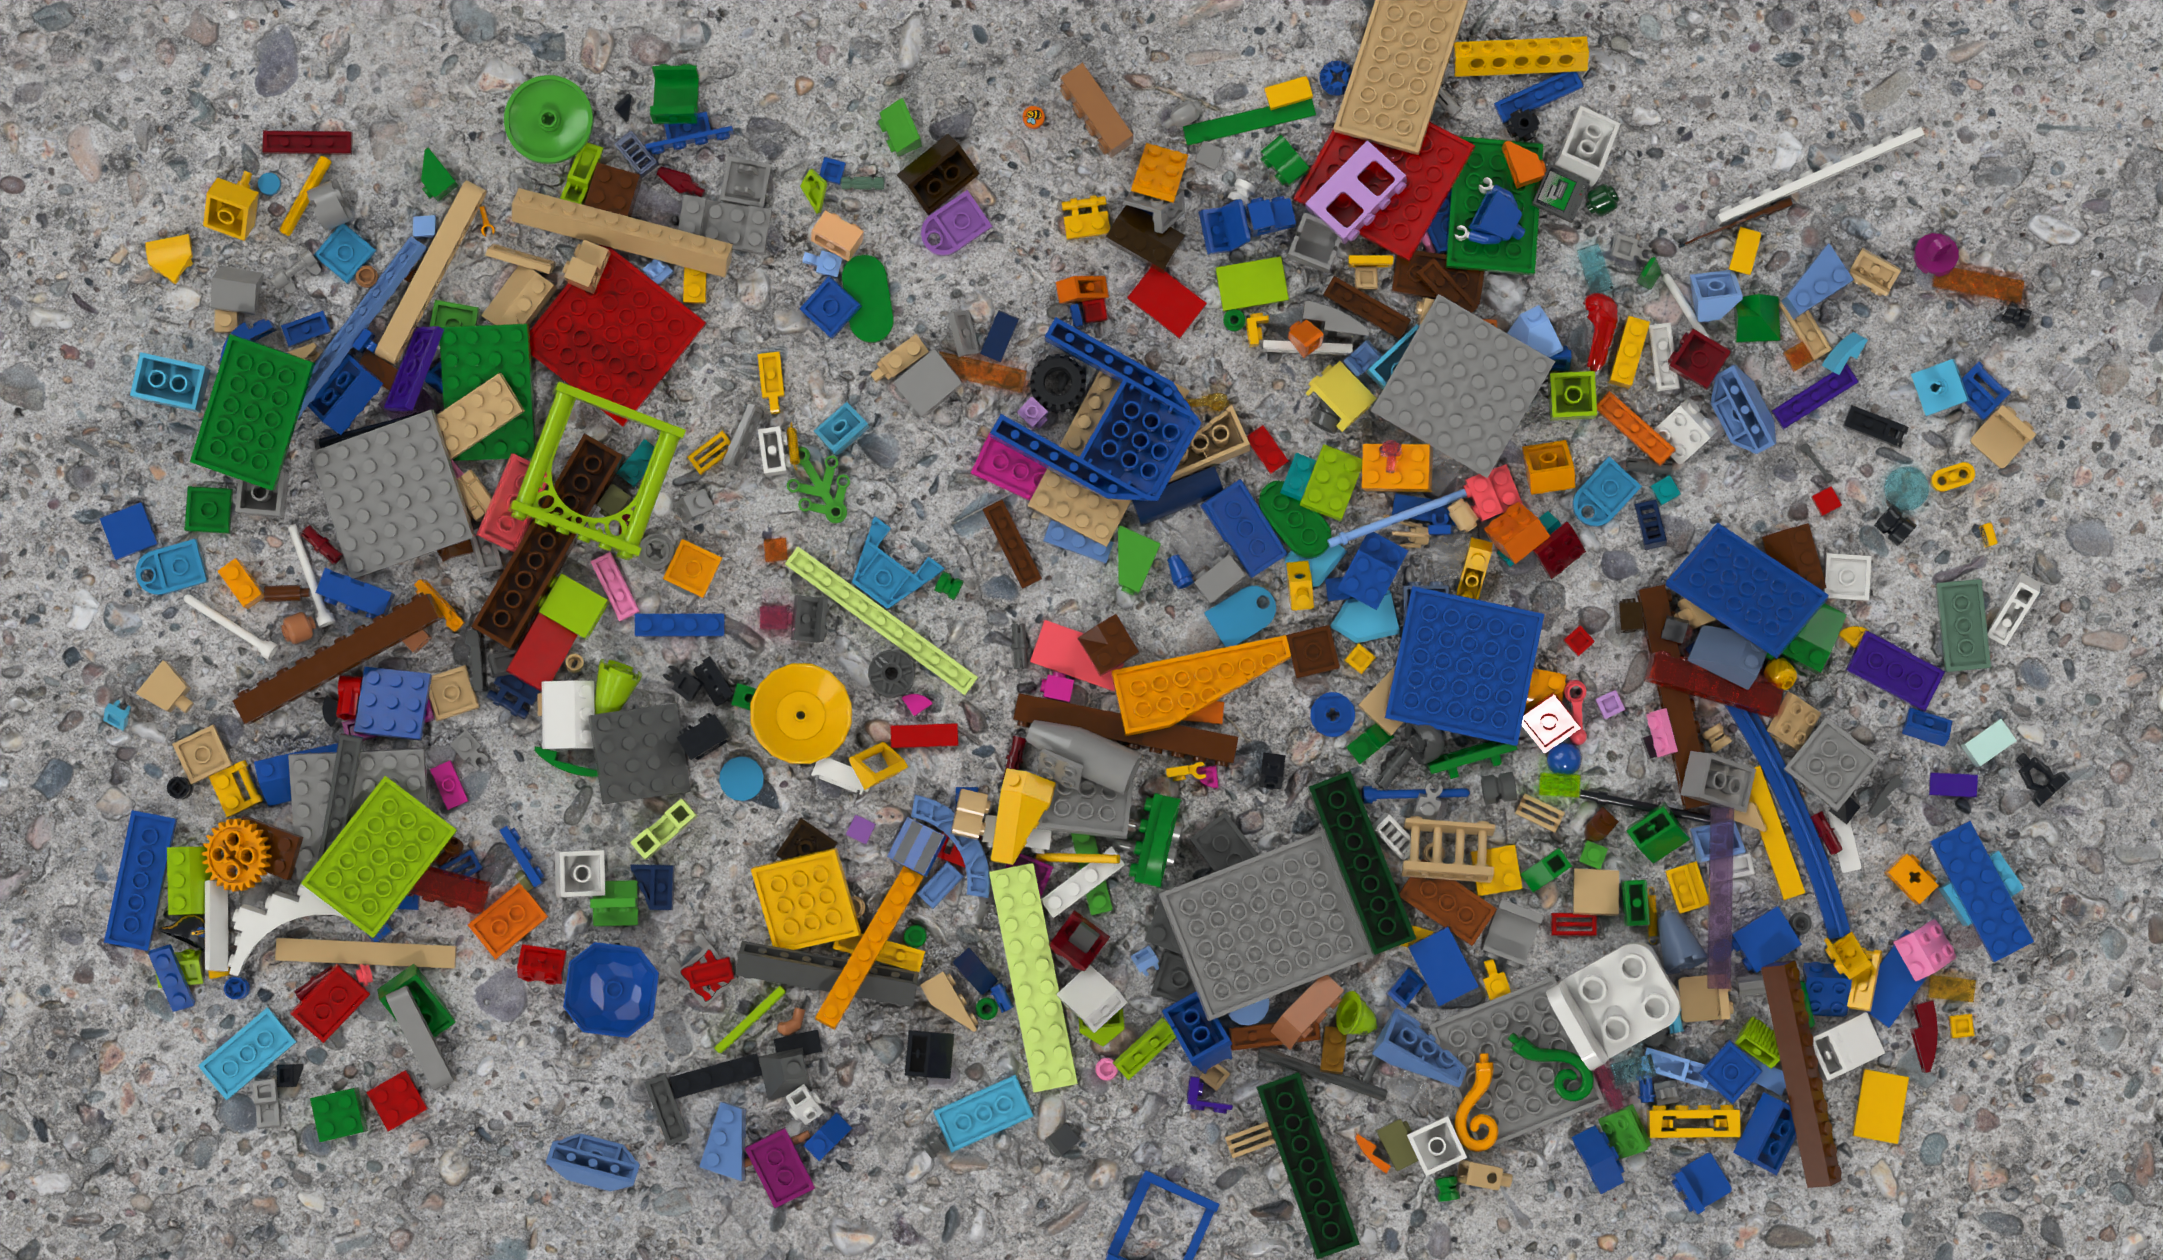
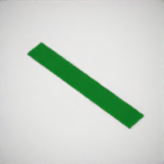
[1183,99,1316,146]

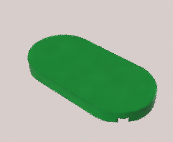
[842,255,894,343]
[1259,480,1332,559]

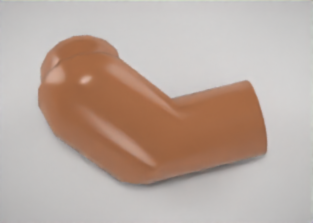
[777,1007,806,1036]

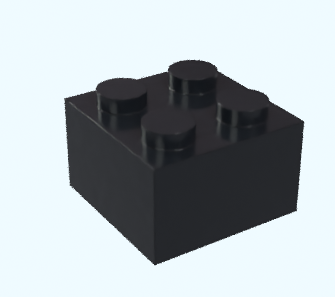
[676,713,732,763]

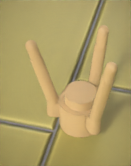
[1383,514,1429,549]

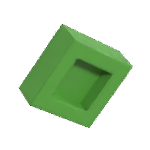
[1578,840,1608,870]

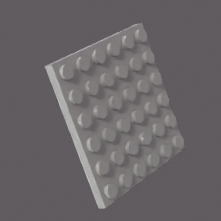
[1371,294,1555,478]
[310,410,475,579]
[288,748,433,888]
[1428,975,1605,1146]

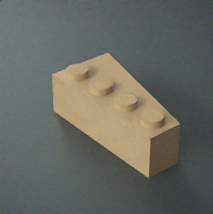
[1168,405,1250,485]

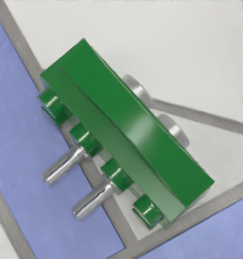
[1113,793,1183,888]

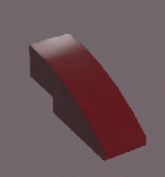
[1910,1000,1938,1073]

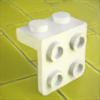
[1654,399,1717,464]

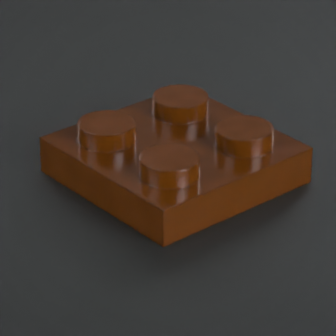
[1286,625,1340,679]

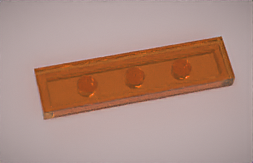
[1932,268,2025,304]
[940,351,1027,393]

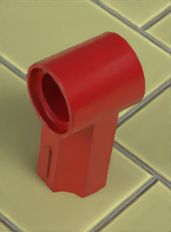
[336,675,363,721]

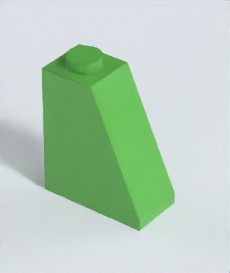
[1118,526,1161,596]

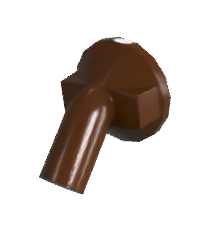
[436,837,464,866]

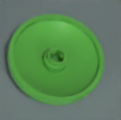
[504,75,594,164]

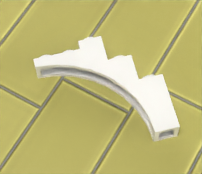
[228,884,346,976]

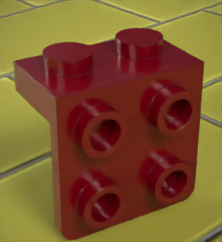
[1049,910,1110,971]

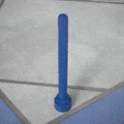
[1362,786,1470,804]

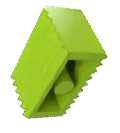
[1734,1017,1780,1069]

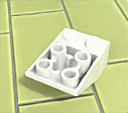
[1813,1012,1885,1081]

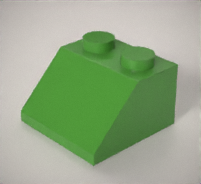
[877,98,922,157]

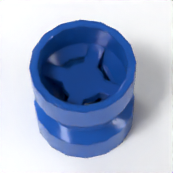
[224,977,250,999]

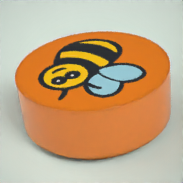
[1022,106,1045,129]

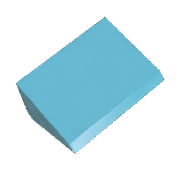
[814,402,870,457]

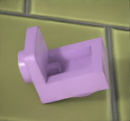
[1017,397,1048,430]

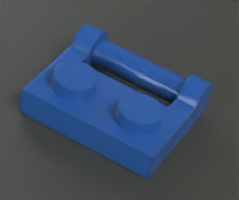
[1962,361,2011,420]

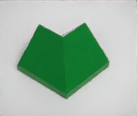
[1734,294,1781,343]

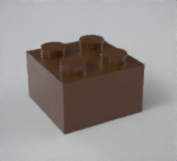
[584,162,642,217]

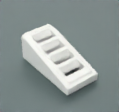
[1372,813,1411,861]

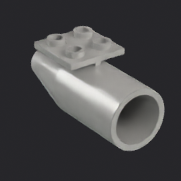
[1026,720,1142,795]

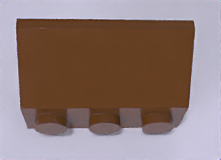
[1762,523,1827,590]

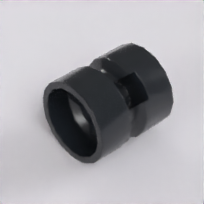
[1874,504,1917,546]

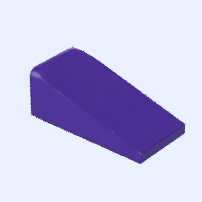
[1929,773,1978,798]

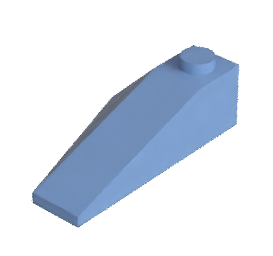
[1372,1008,1467,1087]

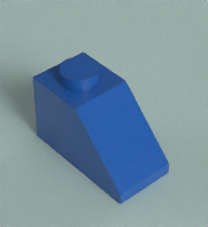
[803,1112,852,1161]

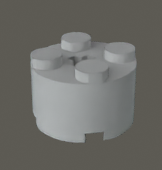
[307,179,354,232]

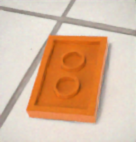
[468,883,549,960]

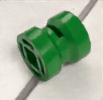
[934,571,964,600]
[1435,1176,1461,1202]

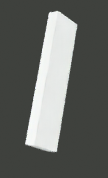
[1262,340,1353,356]
[205,880,228,972]

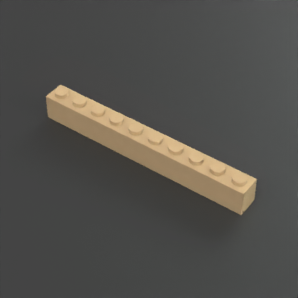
[512,188,733,277]

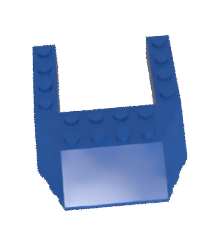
[990,317,1201,501]

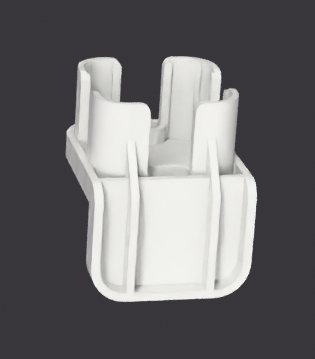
[1546,942,1681,1071]

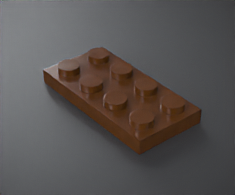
[1391,250,1485,306]

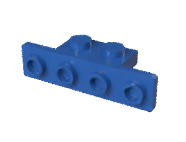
[645,112,734,155]

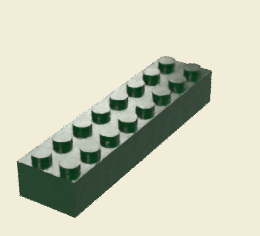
[1307,771,1416,956]
[1256,1072,1360,1259]

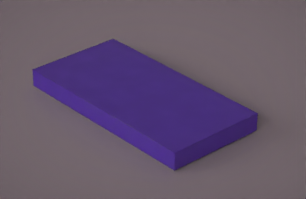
[384,326,444,411]
[1845,630,1945,711]

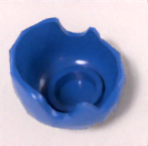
[1546,742,1582,777]

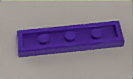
[1771,363,1859,430]

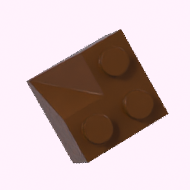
[1078,614,1139,677]

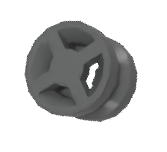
[919,1131,947,1159]

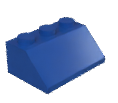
[308,353,383,435]
[1733,1092,1796,1176]

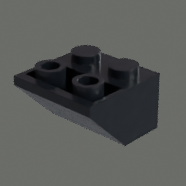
[905,1030,954,1079]

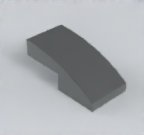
[1868,775,1903,818]

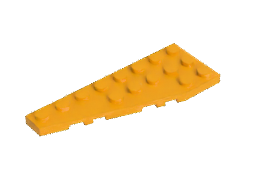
[1111,635,1291,736]

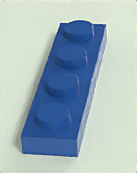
[635,614,725,637]

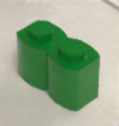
[1260,135,1309,187]

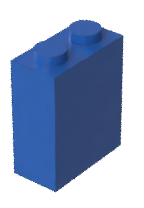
[1729,906,1802,973]

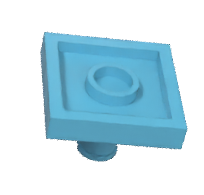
[1911,359,1969,416]

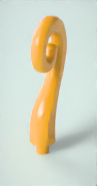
[1455,1053,1498,1152]

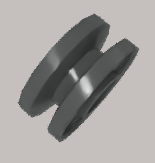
[868,650,915,698]

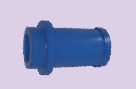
[990,983,1014,1013]
[1637,1075,1656,1103]

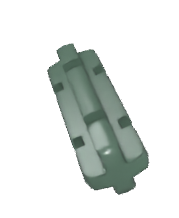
[841,177,884,190]

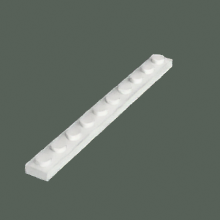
[1715,126,1925,226]

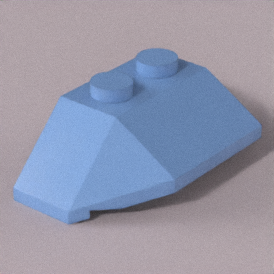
[1711,365,1776,454]
[546,1133,640,1191]

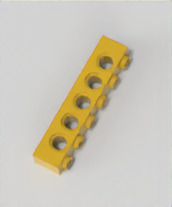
[1453,36,1589,77]

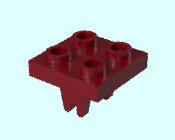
[1533,521,1586,579]

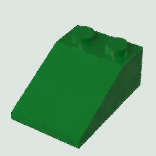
[1780,603,1847,674]
[377,964,456,1038]

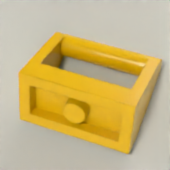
[849,742,908,790]

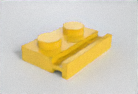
[1665,861,1710,914]

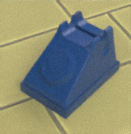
[1162,992,1233,1074]

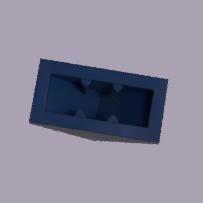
[953,948,999,995]

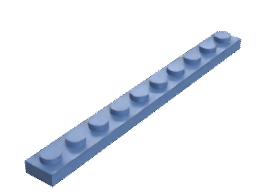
[297,236,427,420]

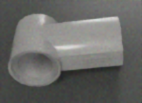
[1736,974,1766,997]

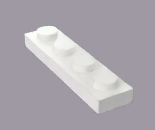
[1041,847,1126,918]

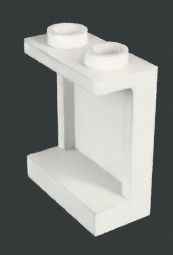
[1056,965,1127,1033]

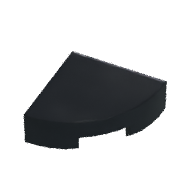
[322,695,339,727]

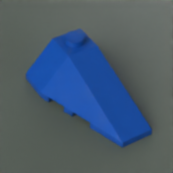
[254,743,338,806]

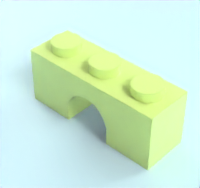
[630,798,698,860]

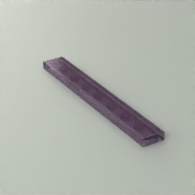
[1707,807,1734,989]

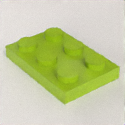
[1300,444,1362,521]

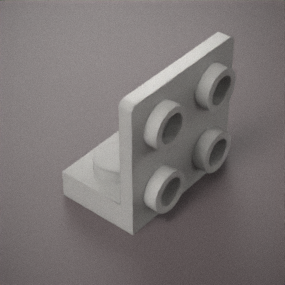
[1124,188,1185,233]

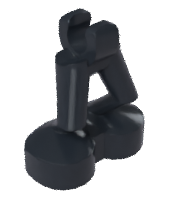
[2016,753,2071,808]

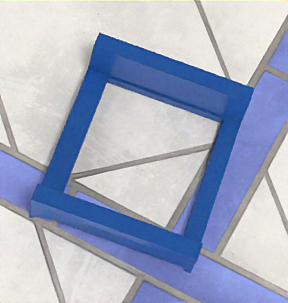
[1105,1170,1220,1260]

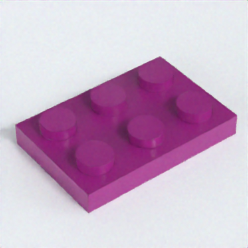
[745,1127,815,1208]

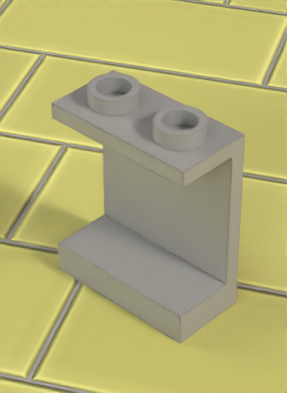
[1481,899,1544,969]

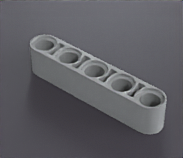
[386,985,454,1090]

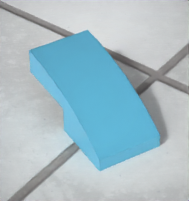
[1822,332,1868,375]

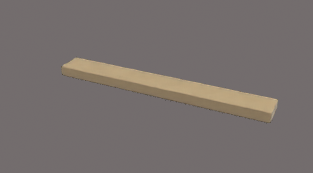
[275,938,457,969]

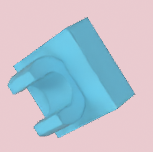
[103,700,131,731]

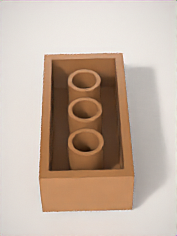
[1060,62,1133,158]

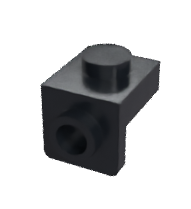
[1259,752,1286,790]

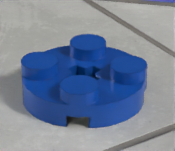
[1310,692,1355,737]

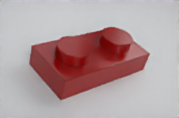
[1246,425,1289,475]

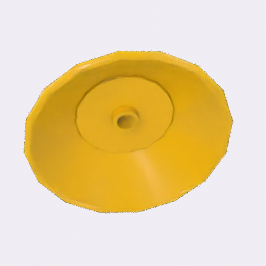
[750,663,852,764]

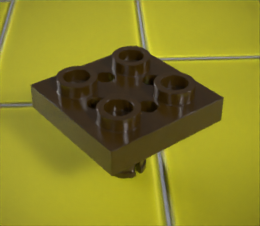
[776,818,838,860]

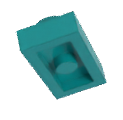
[617,439,655,488]
[1280,453,1317,501]

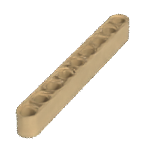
[375,180,487,365]

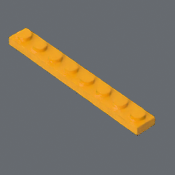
[815,866,924,1030]

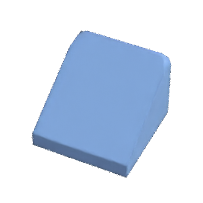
[413,215,437,239]

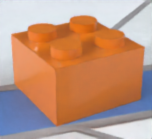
[1484,502,1550,564]

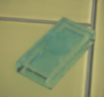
[1610,1054,1657,1086]

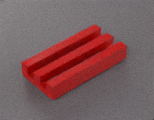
[1551,913,1597,936]

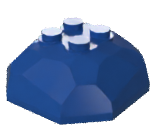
[563,942,659,1038]

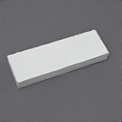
[1648,322,1680,392]

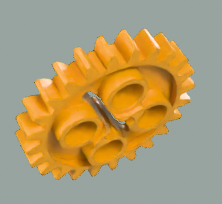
[202,818,272,892]

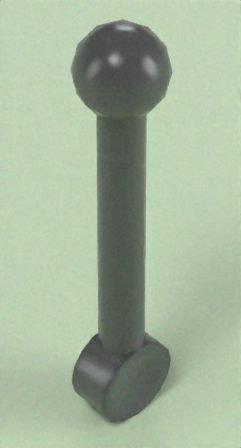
[1800,444,1833,482]

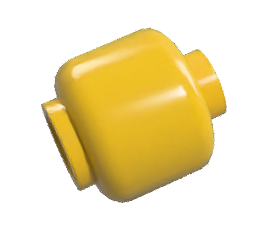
[1764,658,1797,691]

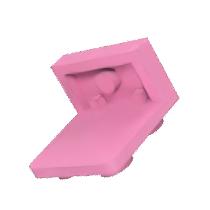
[1893,919,1956,982]

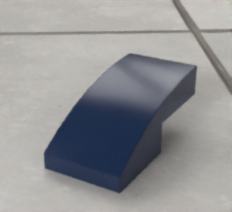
[980,310,1019,362]

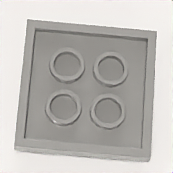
[1784,717,1879,812]

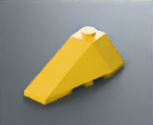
[991,768,1056,865]

